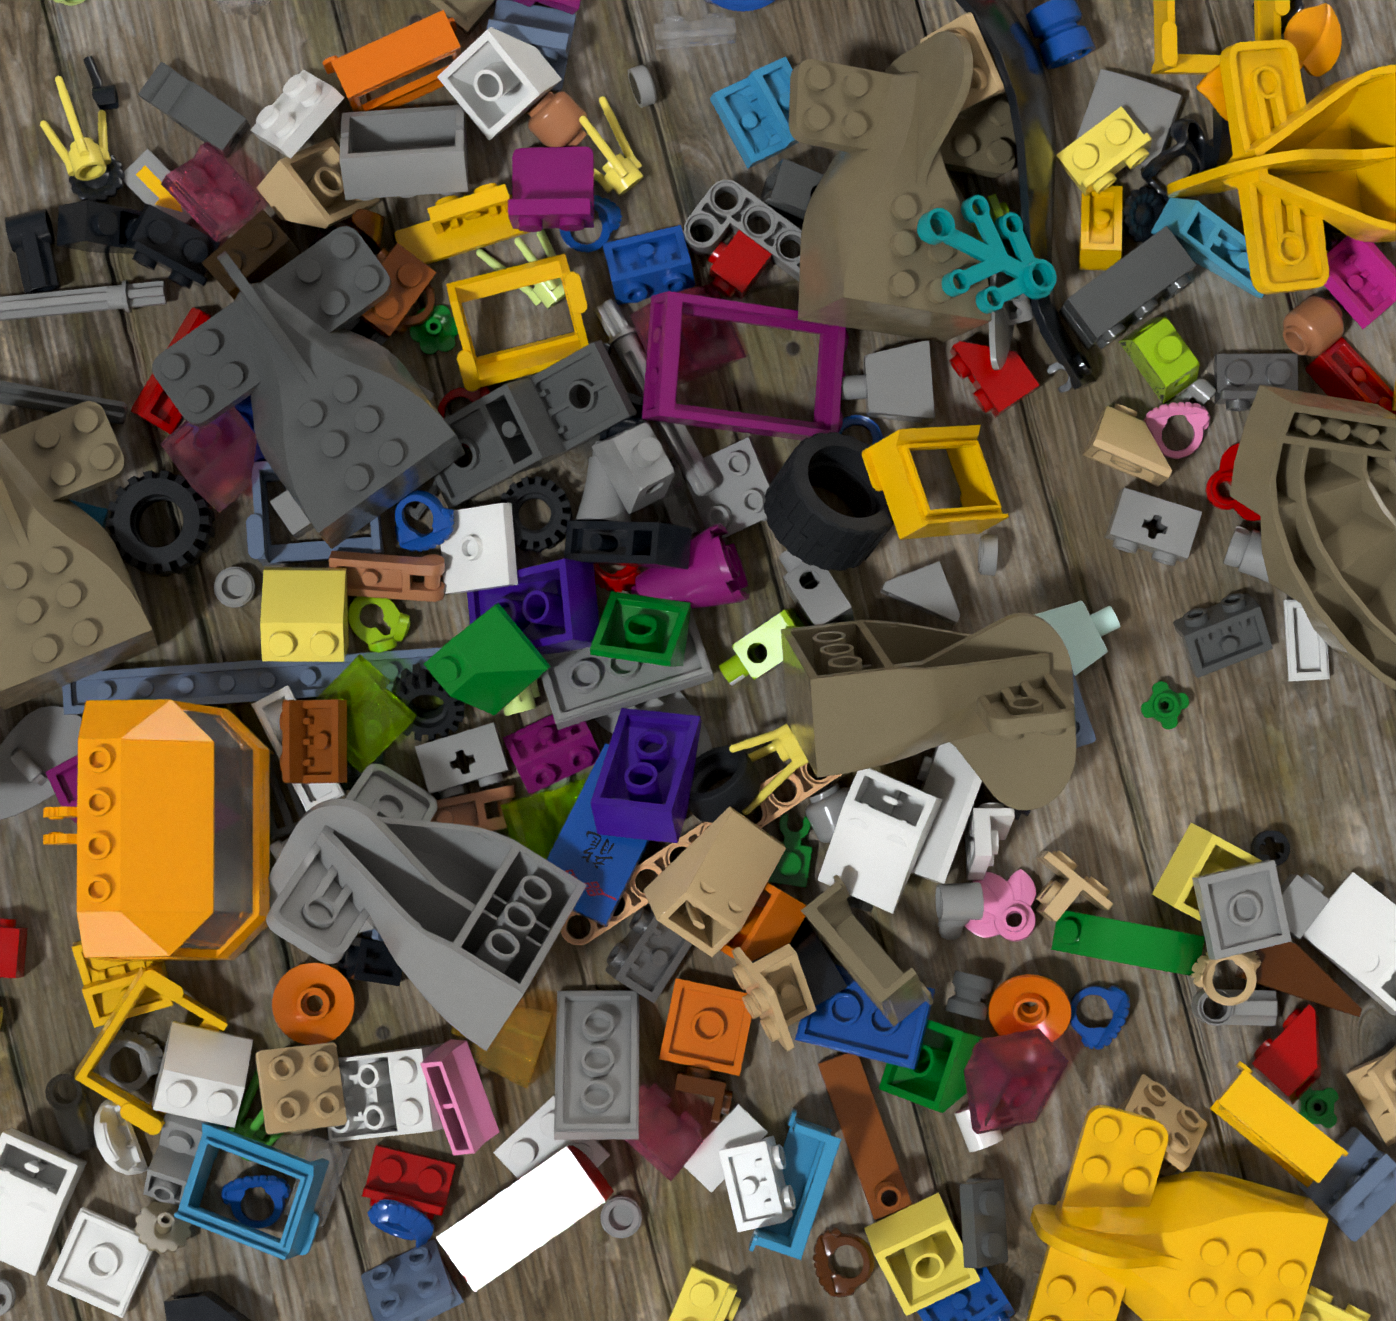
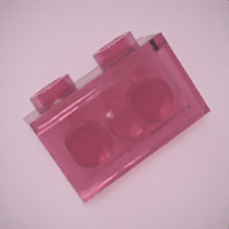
[161,142,261,242]

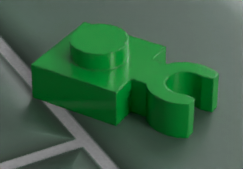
[768,814,812,888]

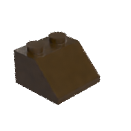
[202,209,301,300]

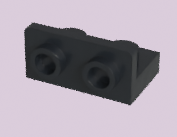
[124,204,221,289]

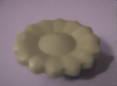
[134,1201,192,1255]

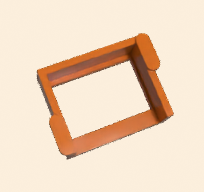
[322,10,462,112]

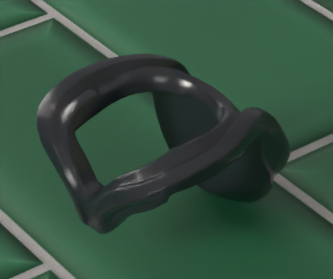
[1141,118,1206,202]

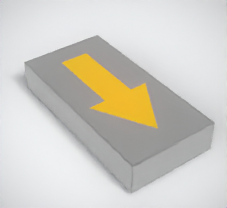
[122,149,206,225]

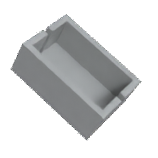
[339,105,468,201]

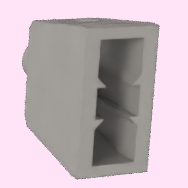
[841,341,935,423]
[592,422,675,515]
[779,550,854,626]

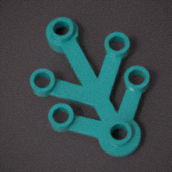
[917,195,1057,314]

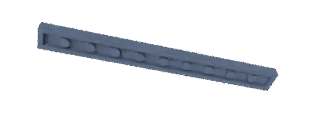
[62,647,442,715]

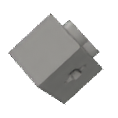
[1105,487,1202,566]
[415,722,510,799]

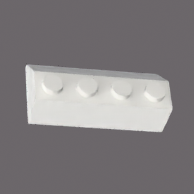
[911,742,982,884]

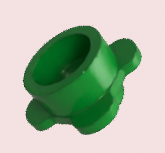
[1141,681,1189,730]
[1298,1087,1338,1128]

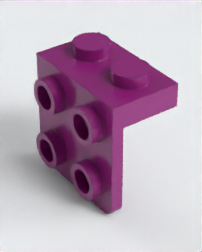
[508,147,594,232]

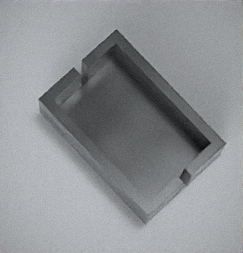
[1059,226,1196,351]

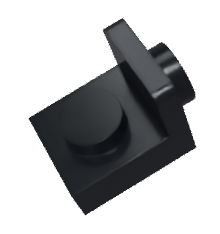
[338,937,402,987]

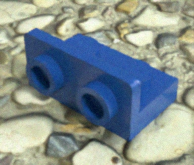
[602,225,695,305]
[917,1267,1015,1321]

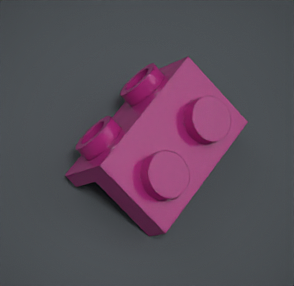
[1324,236,1396,329]

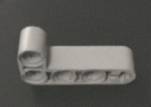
[684,179,802,281]

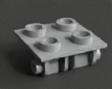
[681,437,770,539]

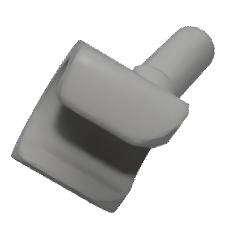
[1166,379,1216,406]

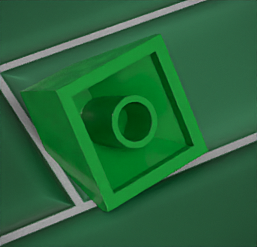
[424,603,551,715]
[879,1019,994,1113]

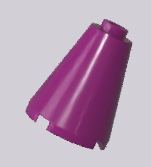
[631,523,749,609]

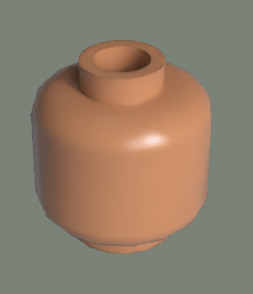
[527,91,587,147]
[1283,296,1344,357]

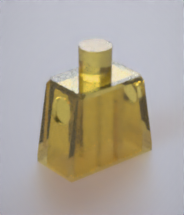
[451,1005,553,1088]

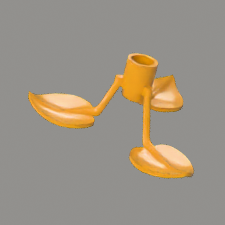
[1196,3,1342,121]

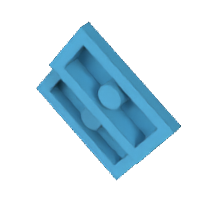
[710,56,799,168]

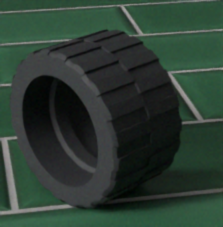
[764,432,894,571]

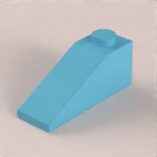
[1151,198,1264,298]

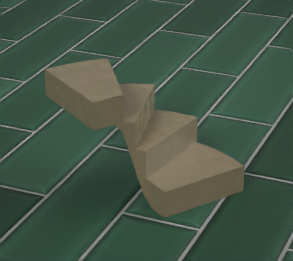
[1230,385,1396,690]

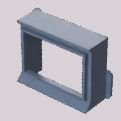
[246,461,385,566]

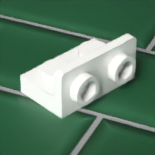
[965,803,1015,880]
[718,1136,796,1232]

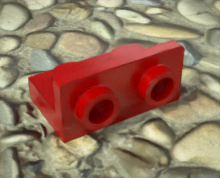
[362,1144,457,1220]

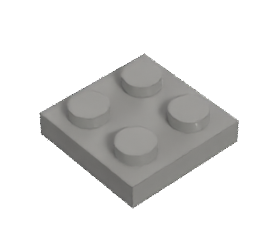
[1192,860,1292,960]

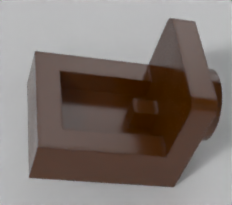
[674,1066,733,1123]

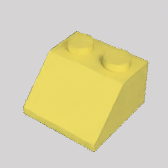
[260,567,349,662]
[1152,823,1262,921]
[864,1192,981,1316]

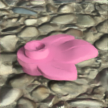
[965,869,1037,942]

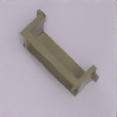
[801,875,934,1026]

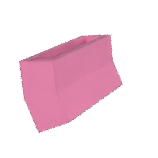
[420,1039,499,1156]

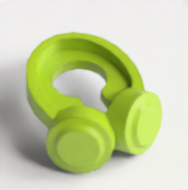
[348,596,410,653]

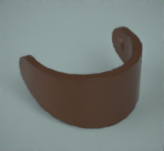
[332,209,385,255]

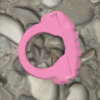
[1143,402,1210,459]

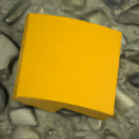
[71,941,174,1028]

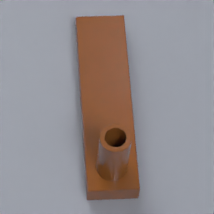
[817,1053,912,1220]

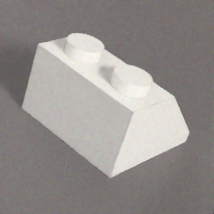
[437,27,562,140]
[152,1021,253,1128]

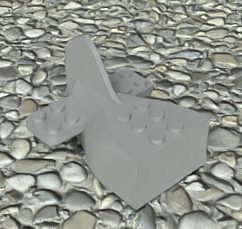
[266,764,587,1051]

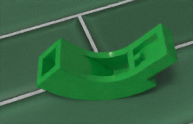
[1051,911,1205,976]

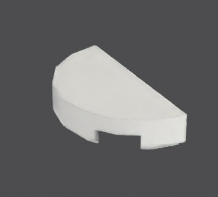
[94,1099,148,1175]

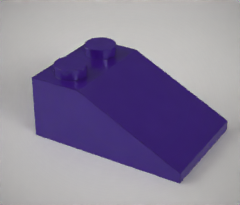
[467,559,599,655]
[590,708,702,843]

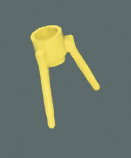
[40,76,112,181]
[579,96,644,196]
[729,723,808,815]

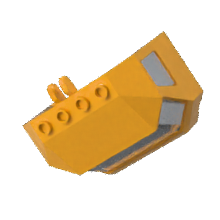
[43,699,274,962]

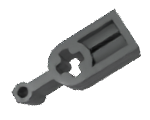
[138,61,250,158]

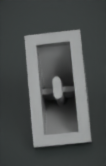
[880,561,960,625]

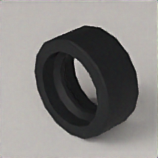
[688,745,761,823]

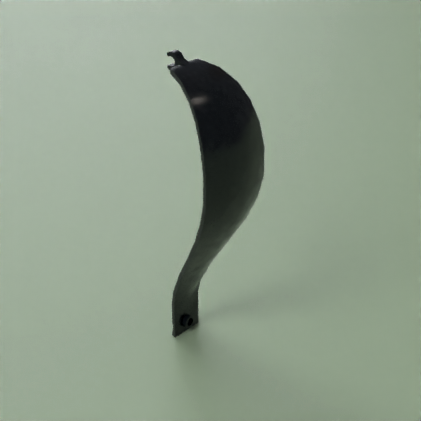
[955,0,1096,393]

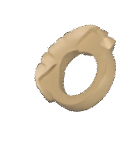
[1191,951,1261,1006]

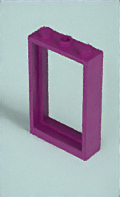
[642,291,849,441]

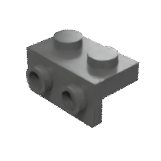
[959,1178,1008,1268]

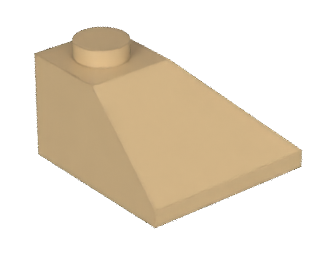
[257,137,381,229]
[1083,404,1172,487]

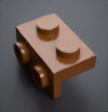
[359,243,437,339]
[280,699,347,784]

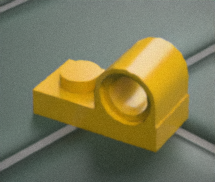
[1079,186,1123,271]

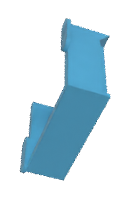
[748,1108,841,1260]
[174,1122,330,1260]

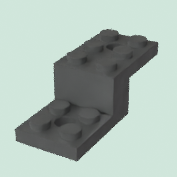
[433,340,637,509]

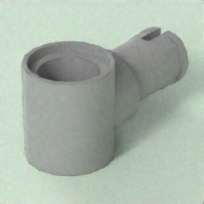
[935,882,984,940]

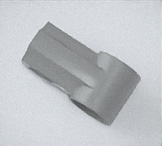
[1191,989,1277,1026]

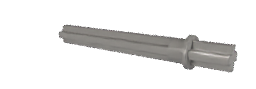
[0,280,168,321]
[594,299,717,496]

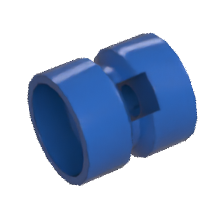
[1026,0,1096,69]

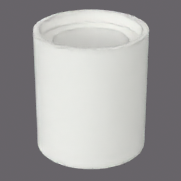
[954,1100,1004,1152]

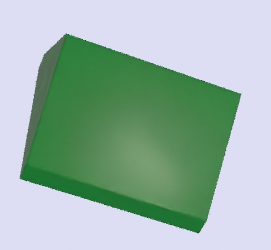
[590,591,691,667]

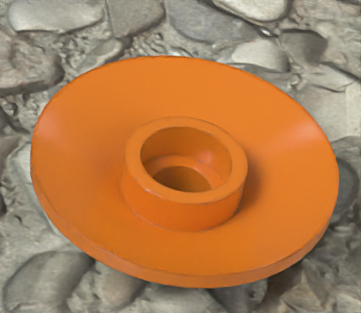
[272,962,355,1045]
[989,974,1071,1048]

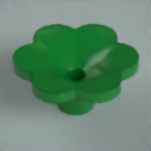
[410,305,458,355]

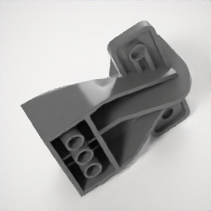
[152,226,465,549]

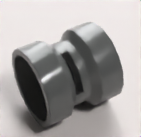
[945,970,995,1020]

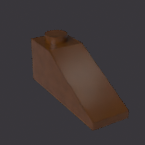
[1235,942,1362,1017]

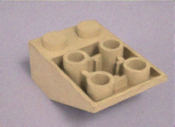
[643,806,786,957]

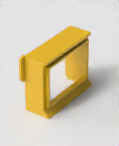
[1150,0,1290,75]
[446,253,589,391]
[862,425,1009,540]
[75,967,228,1135]
[1210,1061,1349,1188]

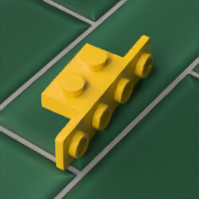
[395,183,530,265]

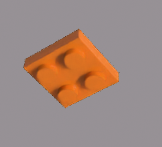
[659,978,752,1076]

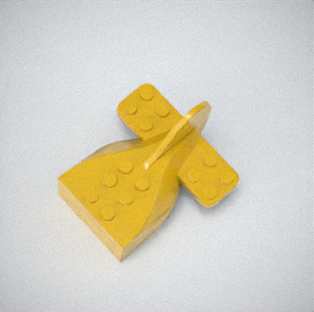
[1166,39,1396,295]
[1026,1105,1329,1321]

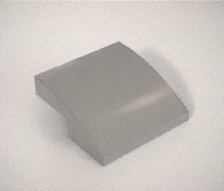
[1076,69,1183,169]

